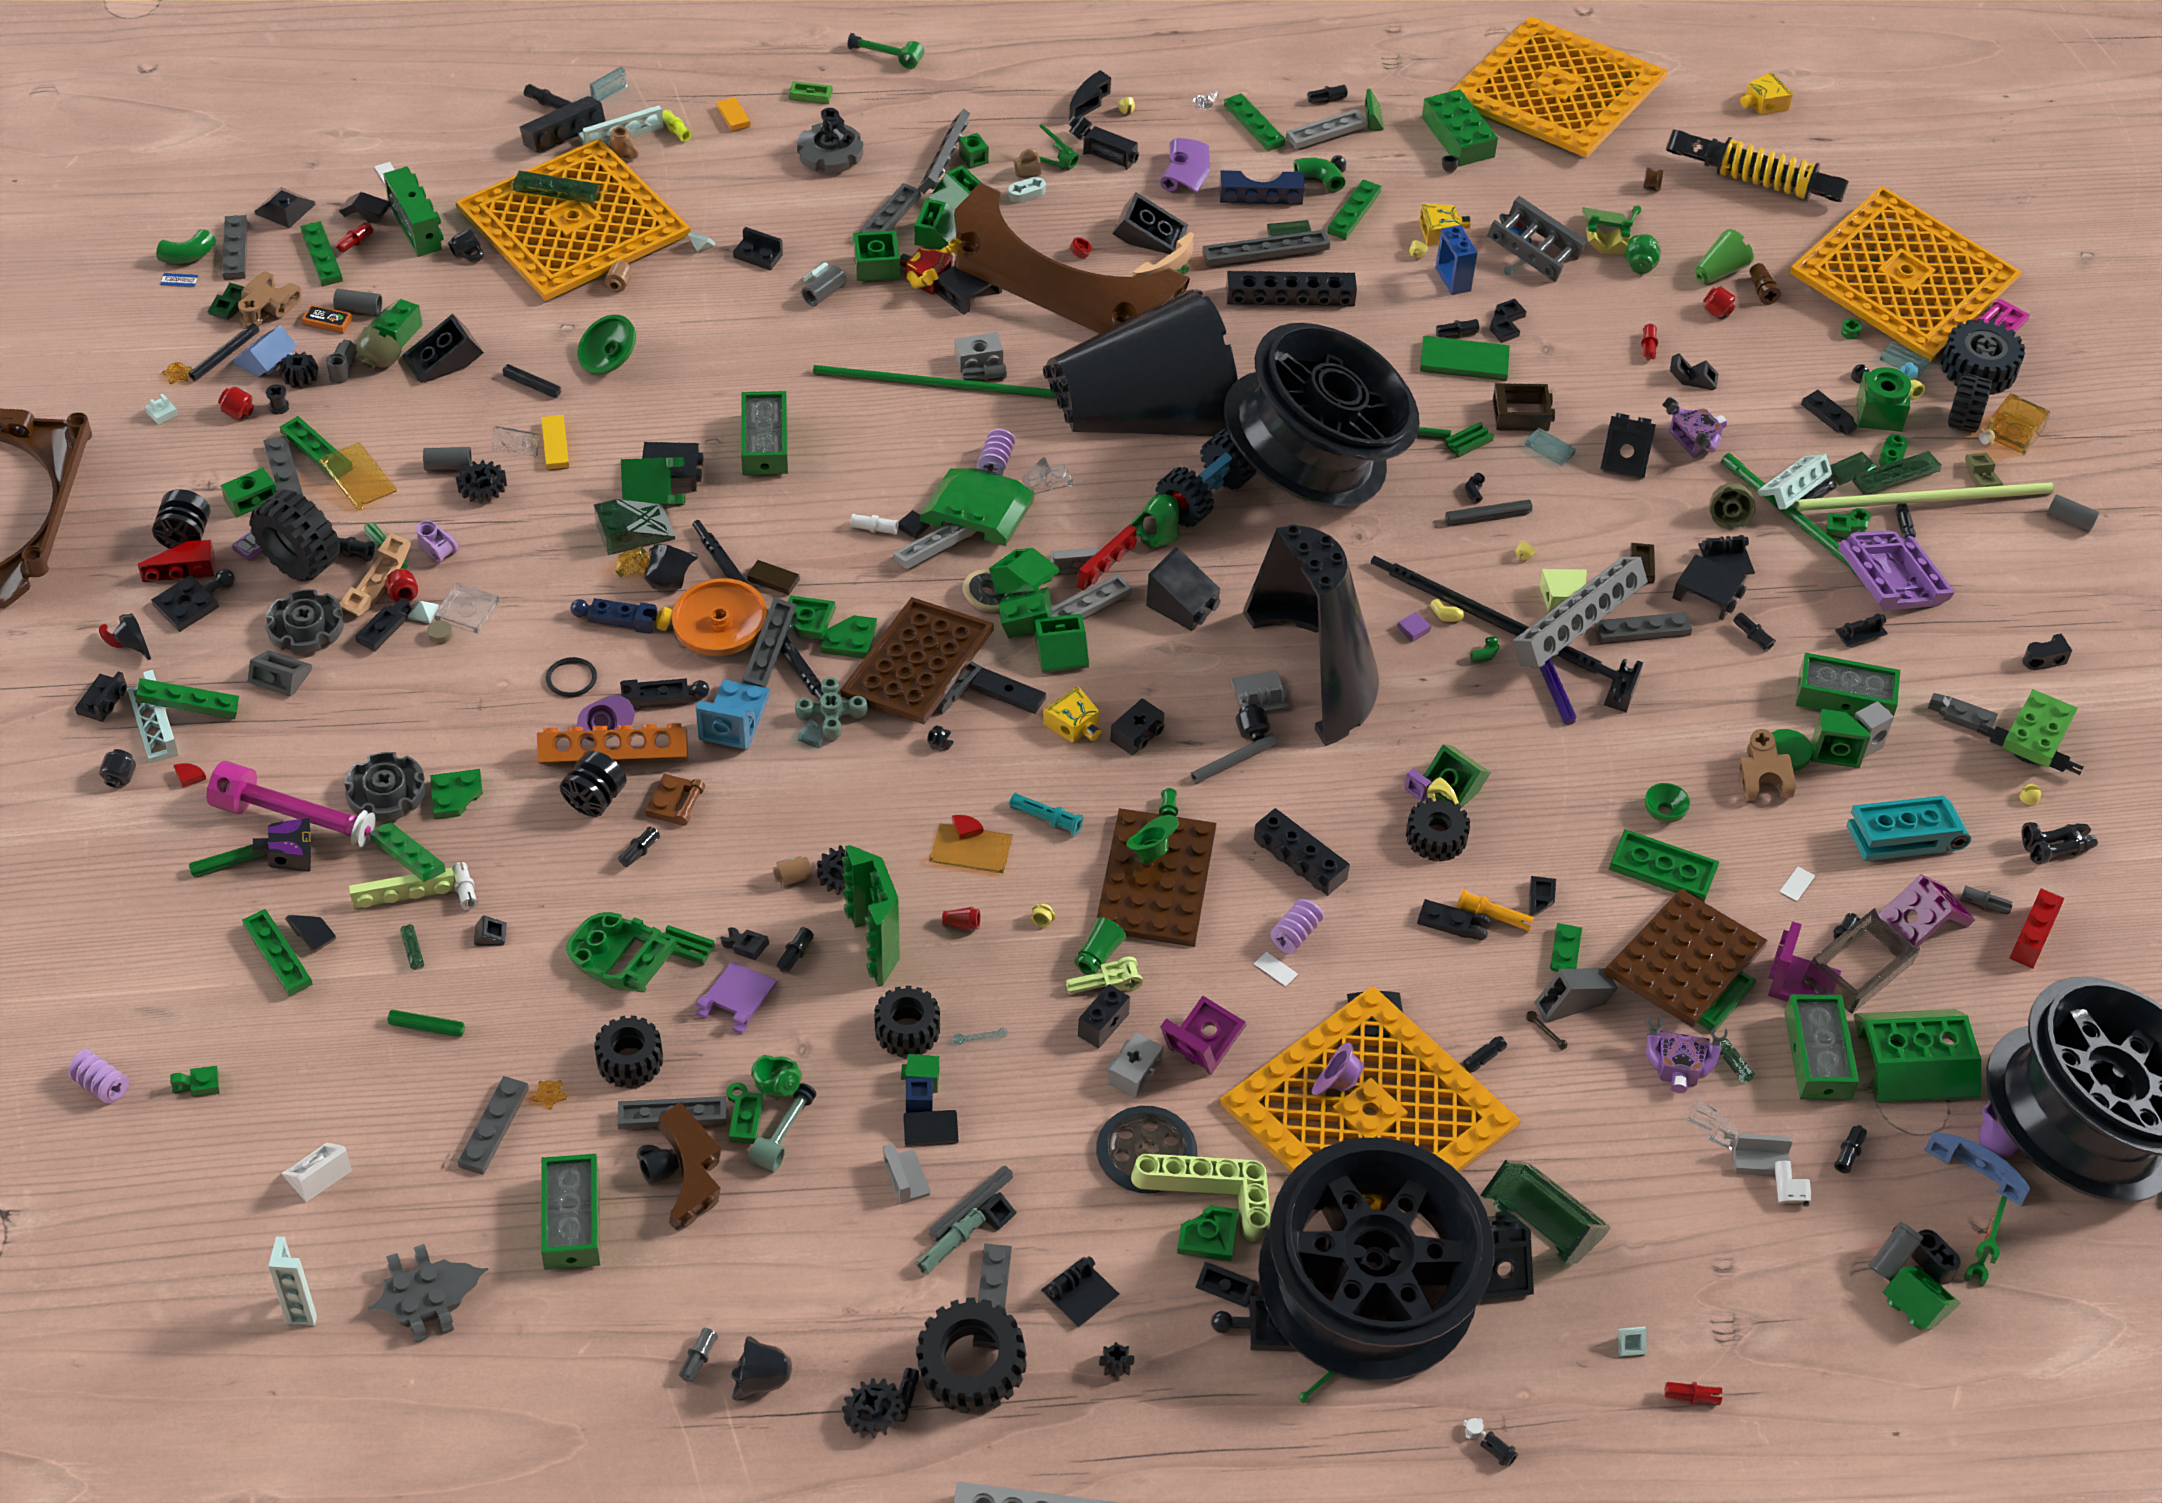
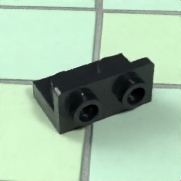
[733,227,783,270]
[75,671,127,722]

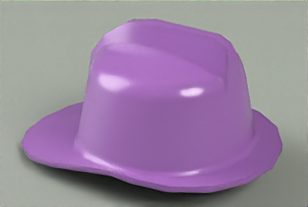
[577,695,635,742]
[1312,1043,1364,1096]

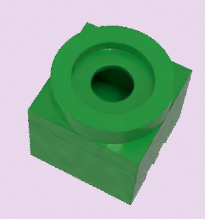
[1856,367,1911,432]

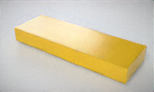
[541,415,570,470]

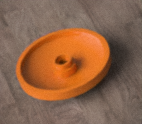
[672,578,767,656]

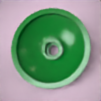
[577,314,636,375]

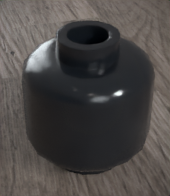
[1235,704,1270,742]
[99,749,136,788]

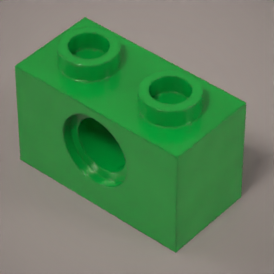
[221,467,277,518]

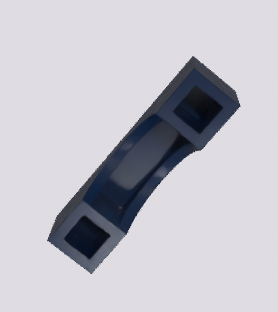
[1219,170,1305,204]

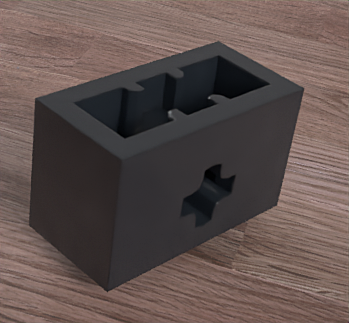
[1110,698,1165,756]
[1078,984,1130,1049]

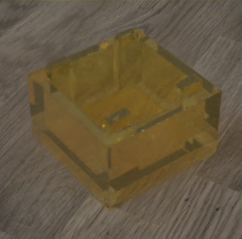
[1987,393,2050,455]

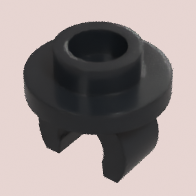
[927,725,954,750]

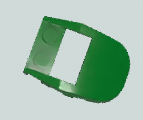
[566,912,678,993]

